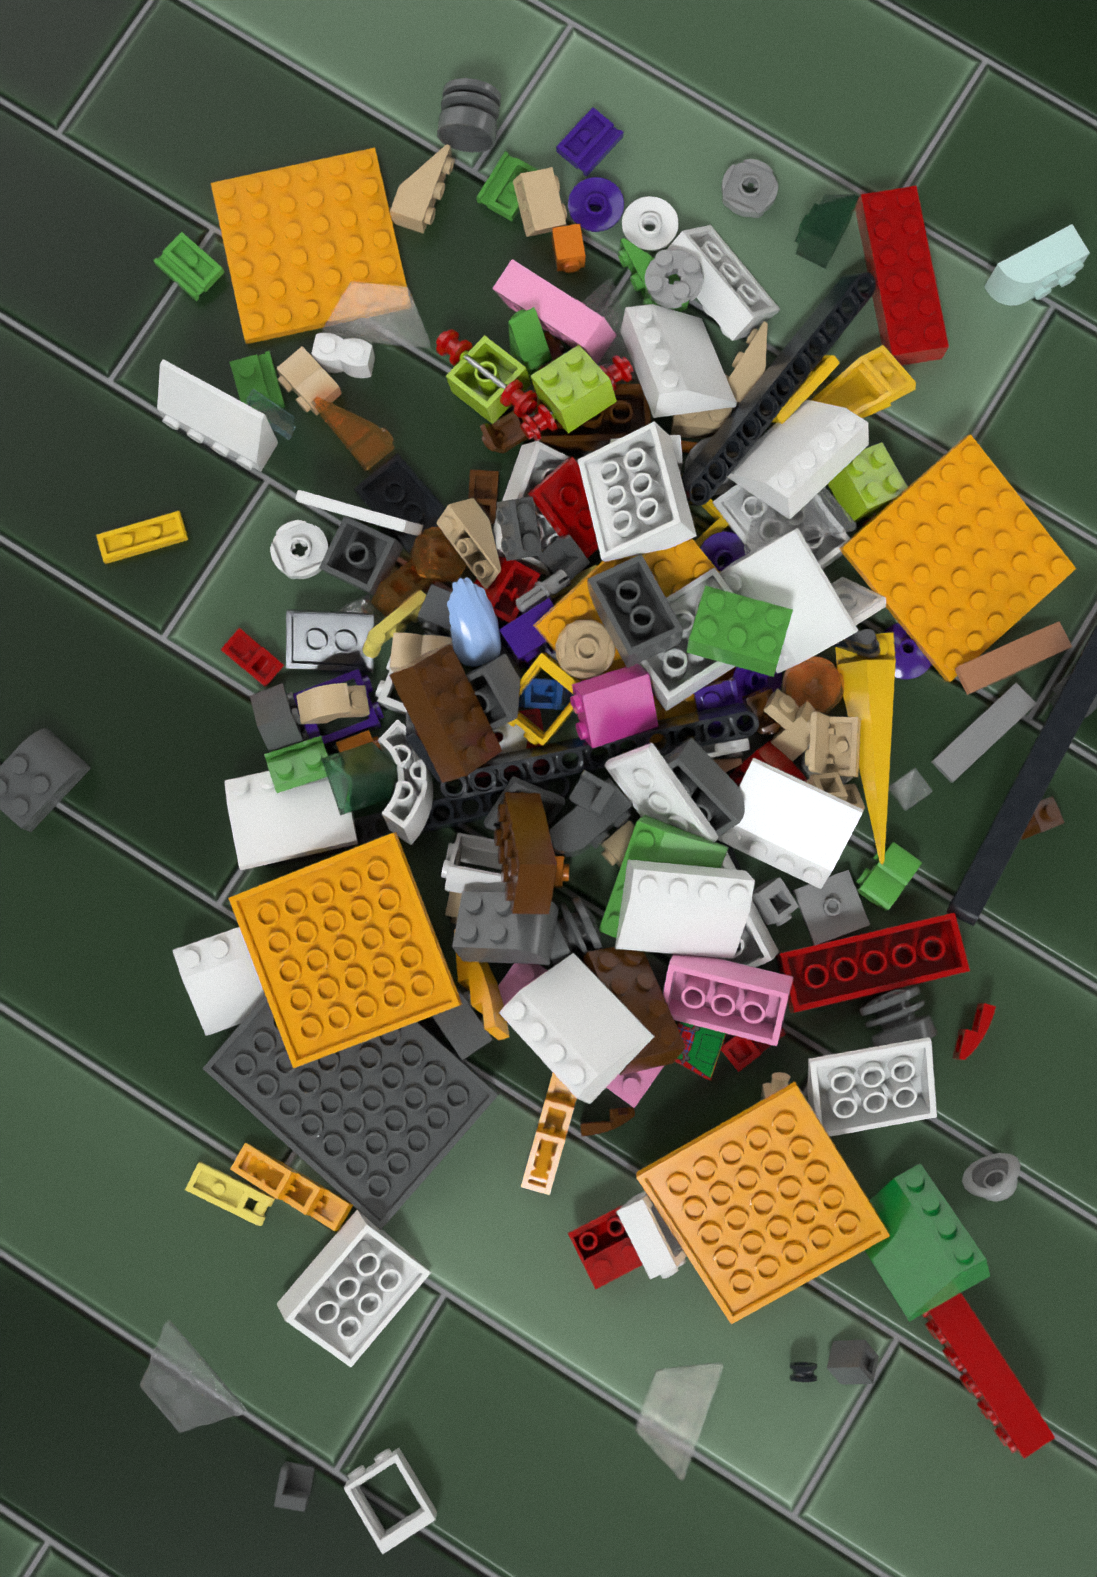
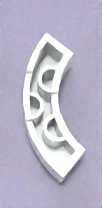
[378,720,433,845]

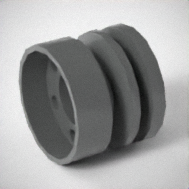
[437,78,501,153]
[551,896,603,966]
[859,986,938,1047]

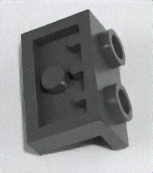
[496,497,542,561]

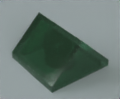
[321,742,397,815]

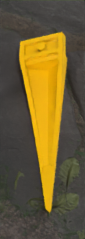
[811,345,916,419]
[835,632,896,865]

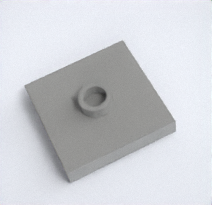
[793,870,870,945]

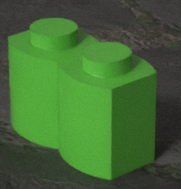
[856,842,922,912]

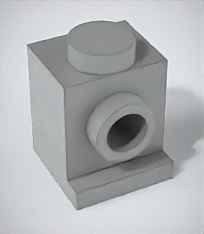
[752,877,799,926]

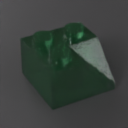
[795,194,859,269]

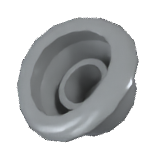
[962,1153,1021,1202]

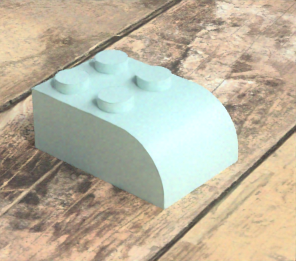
[984,224,1090,306]

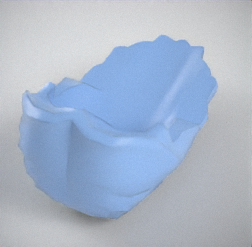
[447,577,501,667]

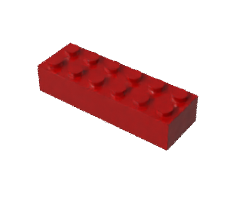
[855,185,949,366]
[776,912,970,1013]
[922,1293,1055,1459]

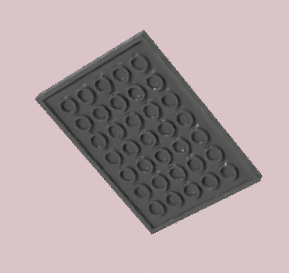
[202,995,500,1230]

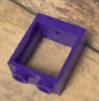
[293,669,384,749]

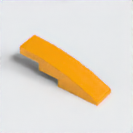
[454,929,510,1040]
[521,1073,577,1195]
[230,1143,353,1232]

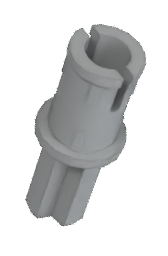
[516,569,571,614]

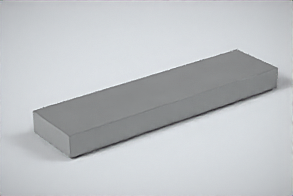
[931,683,1037,783]

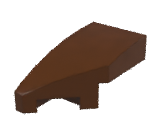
[468,469,499,524]
[580,1107,635,1136]

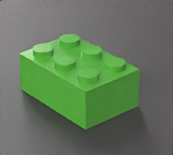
[687,585,793,677]

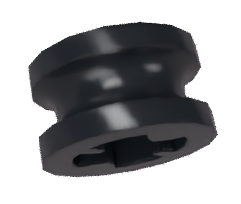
[790,1362,817,1382]

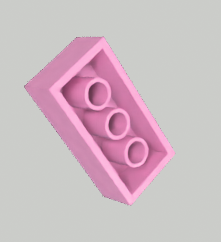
[492,259,617,364]
[663,954,793,1046]

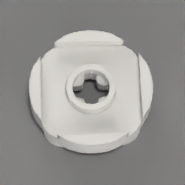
[270,520,329,579]

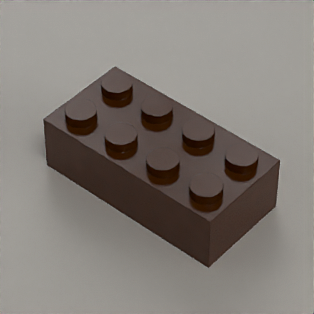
[534,384,651,452]
[389,643,503,783]
[494,792,557,914]
[582,947,686,1076]

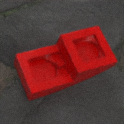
[220,628,284,687]
[952,1003,996,1060]
[721,1027,787,1072]

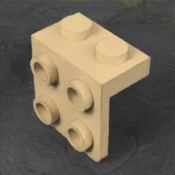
[805,712,861,777]

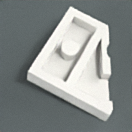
[701,737,750,760]

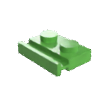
[477,151,538,221]
[154,232,225,301]
[230,351,285,413]
[264,736,334,793]

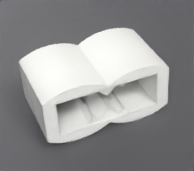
[312,333,375,378]

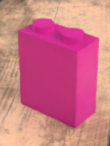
[570,663,658,749]

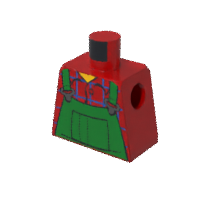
[674,1021,726,1080]

